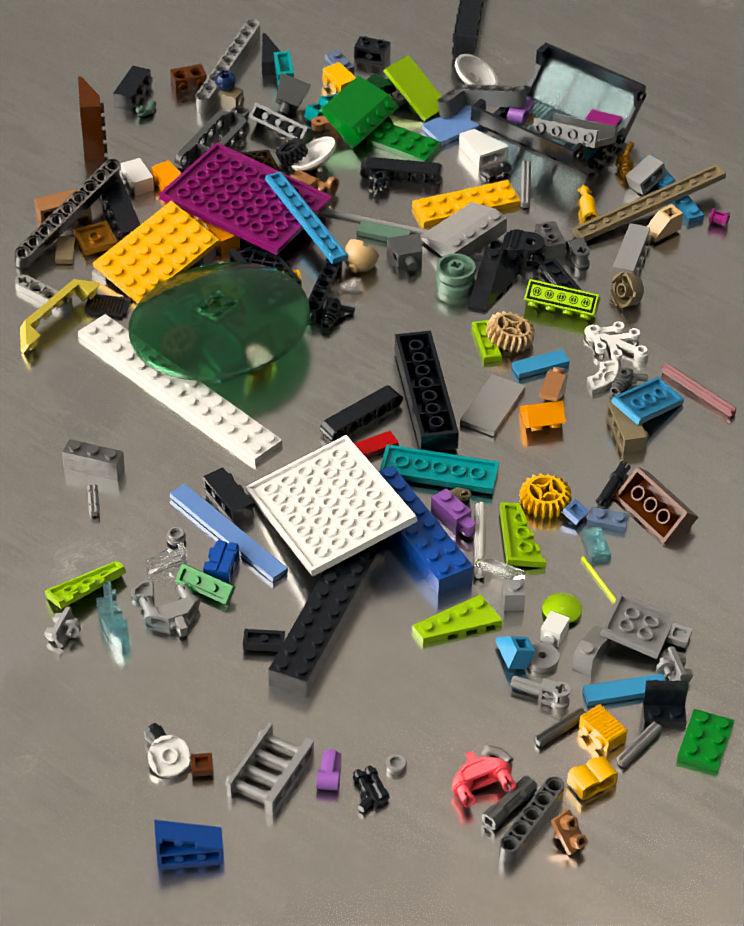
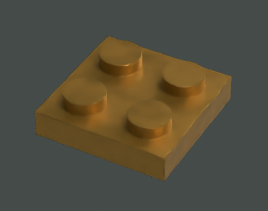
[73,221,118,256]

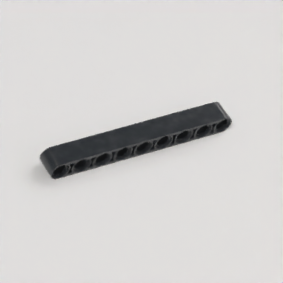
[15,158,120,269]

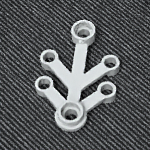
[585,321,649,362]

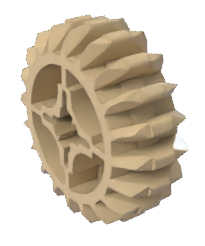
[486,311,535,353]

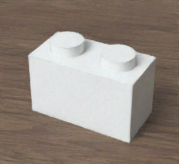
[120,158,154,196]

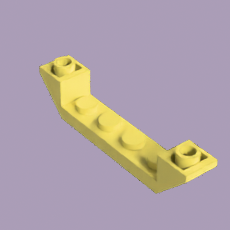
[20,279,100,354]

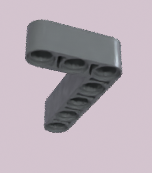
[437,84,527,118]

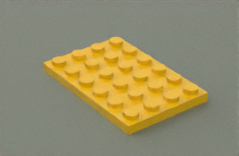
[93,201,219,307]

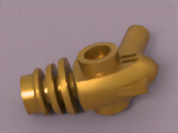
[615,141,635,181]

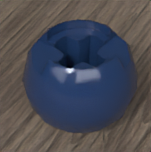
[215,70,236,91]

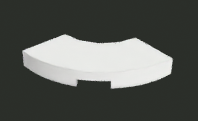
[587,360,619,394]

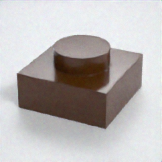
[191,753,213,777]

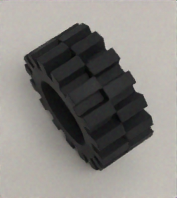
[275,137,308,167]

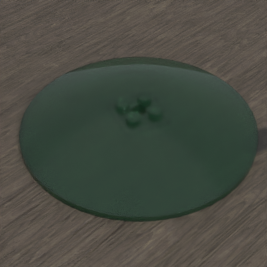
[128,262,310,381]

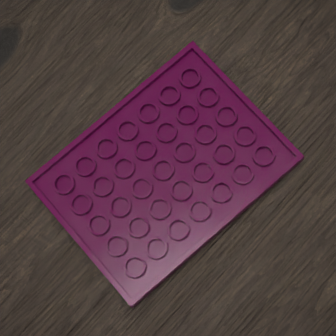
[159,142,332,255]

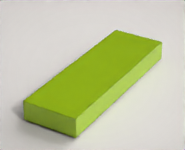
[471,320,502,363]

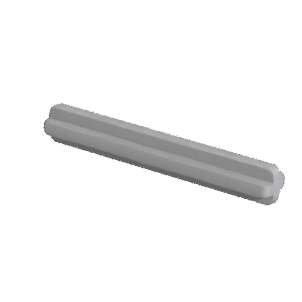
[521,160,531,208]

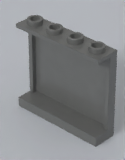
[532,113,618,148]

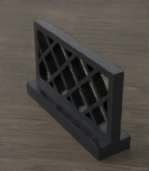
[228,245,301,304]

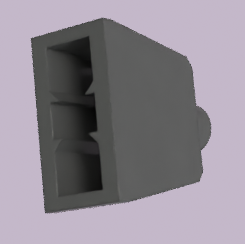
[275,73,311,116]
[387,233,422,271]

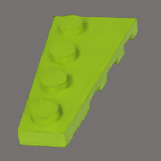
[499,502,547,568]
[44,560,126,609]
[412,594,503,644]

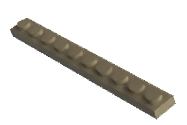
[572,164,726,241]

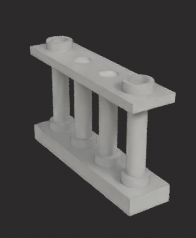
[225,722,314,815]

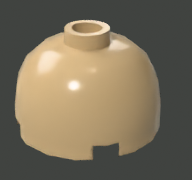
[344,239,379,273]

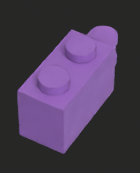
[431,488,475,537]

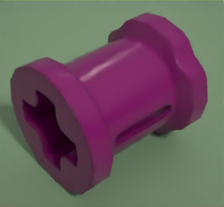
[709,208,730,227]

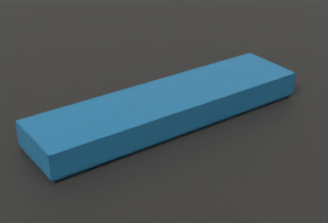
[582,673,665,706]

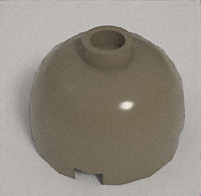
[610,272,644,308]

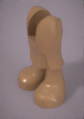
[290,170,339,197]

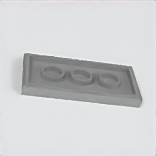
[460,374,525,437]

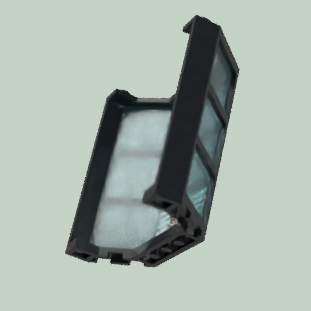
[471,42,647,175]

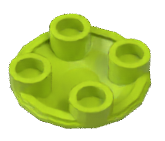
[542,593,582,623]

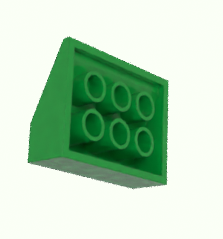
[320,75,399,149]

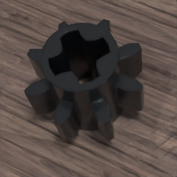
[369,171,390,193]

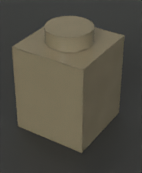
[218,87,245,112]

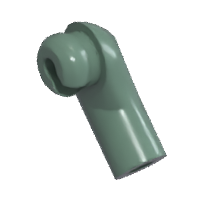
[136,100,156,117]

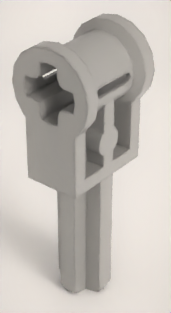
[511,676,571,709]

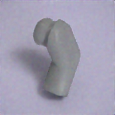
[481,745,514,765]

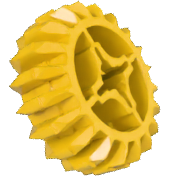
[519,473,572,519]

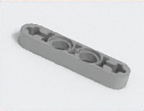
[15,275,73,313]

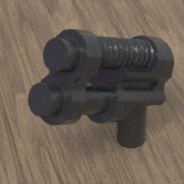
[353,765,390,812]

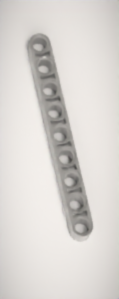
[196,19,260,114]

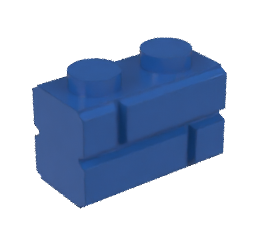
[203,540,240,584]

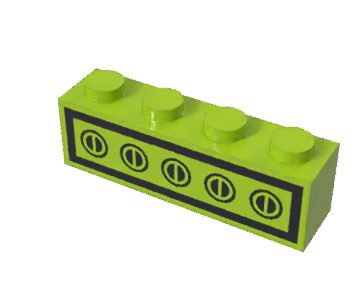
[524,279,601,320]

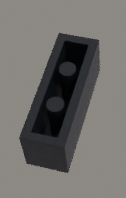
[113,65,153,111]
[203,467,255,524]

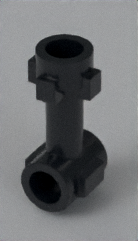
[480,162,512,184]

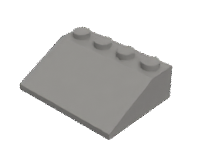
[420,202,507,257]

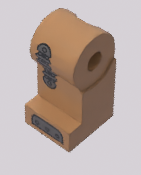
[311,115,341,137]

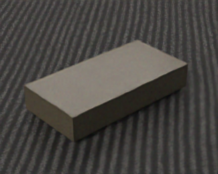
[55,236,76,264]

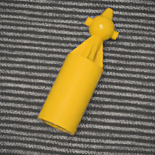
[578,185,598,222]

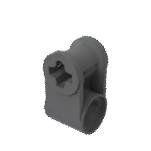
[566,237,590,269]

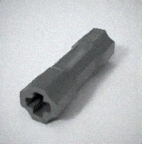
[482,776,538,830]

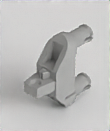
[139,583,200,638]

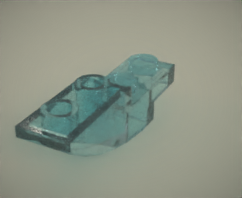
[96,581,130,655]

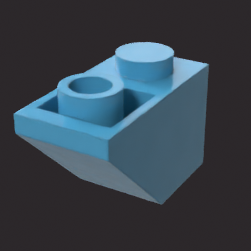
[495,636,535,669]

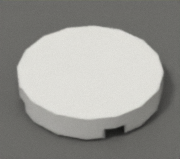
[148,735,191,778]

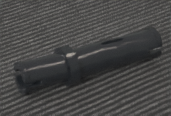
[595,461,631,508]

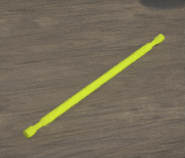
[581,556,616,603]

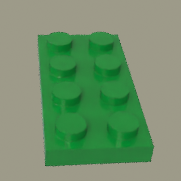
[367,121,441,162]

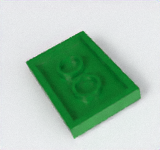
[677,709,735,773]

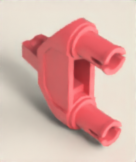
[452,751,516,807]

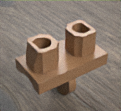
[551,809,588,855]

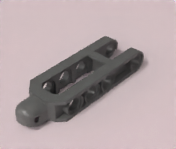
[174,107,249,169]

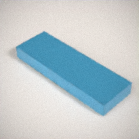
[512,349,570,379]

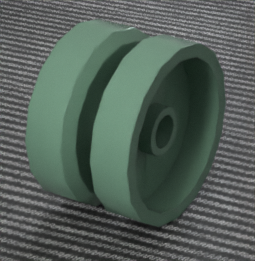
[436,253,476,298]

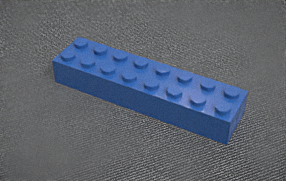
[378,466,473,596]

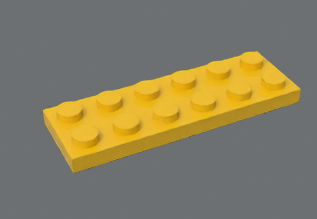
[412,180,521,227]

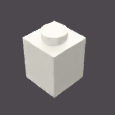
[540,611,570,648]

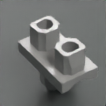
[45,607,81,648]
[657,646,693,683]

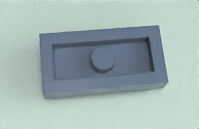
[325,50,354,73]
[587,506,630,533]

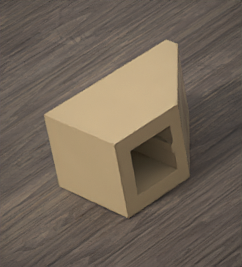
[647,204,683,242]

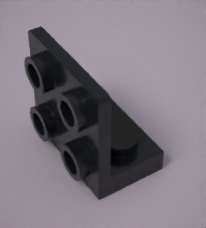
[642,680,688,727]

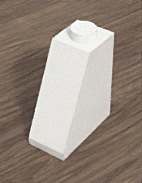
[459,129,509,169]

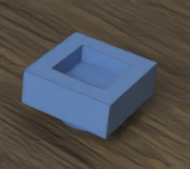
[562,498,590,525]

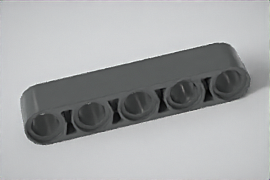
[499,776,564,864]

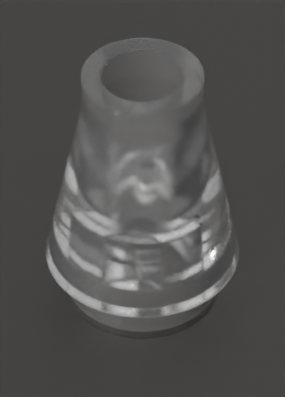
[337,277,363,294]

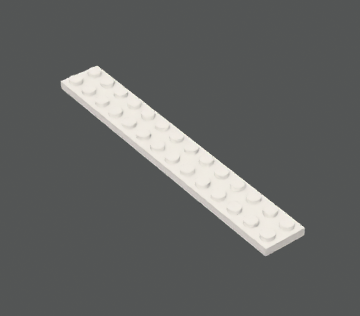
[78,314,282,464]

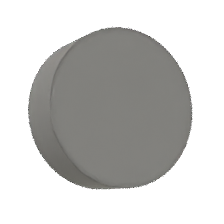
[386,754,407,775]

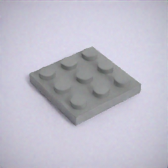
[600,592,676,659]

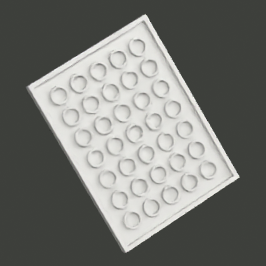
[245,435,417,576]

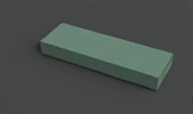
[356,220,411,242]

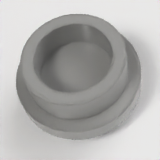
[166,527,186,545]

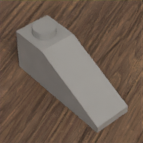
[572,625,611,677]

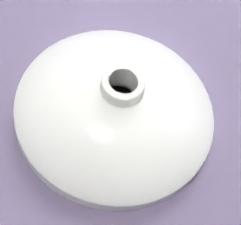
[455,54,498,85]
[291,137,336,171]

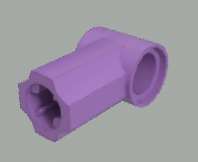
[507,96,535,125]
[316,749,341,791]

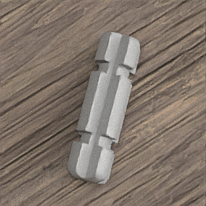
[87,484,100,517]

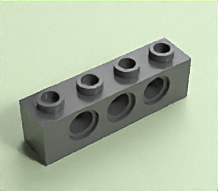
[249,102,316,144]

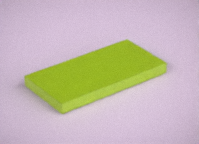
[383,55,441,122]

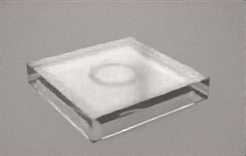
[474,559,526,580]

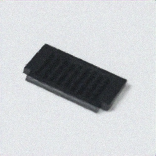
[84,294,132,318]

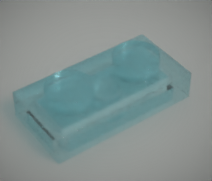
[581,526,612,562]

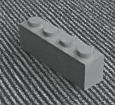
[611,223,652,280]

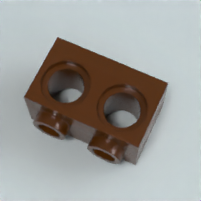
[170,64,207,94]

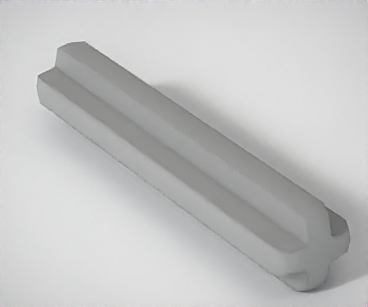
[617,722,662,767]

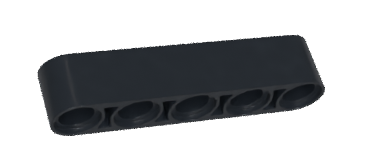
[360,157,444,185]
[306,258,342,324]
[320,385,403,441]

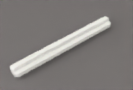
[473,502,486,579]

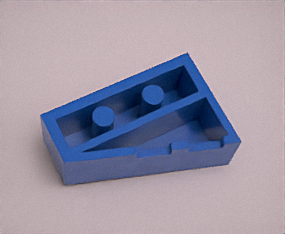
[154,820,224,868]

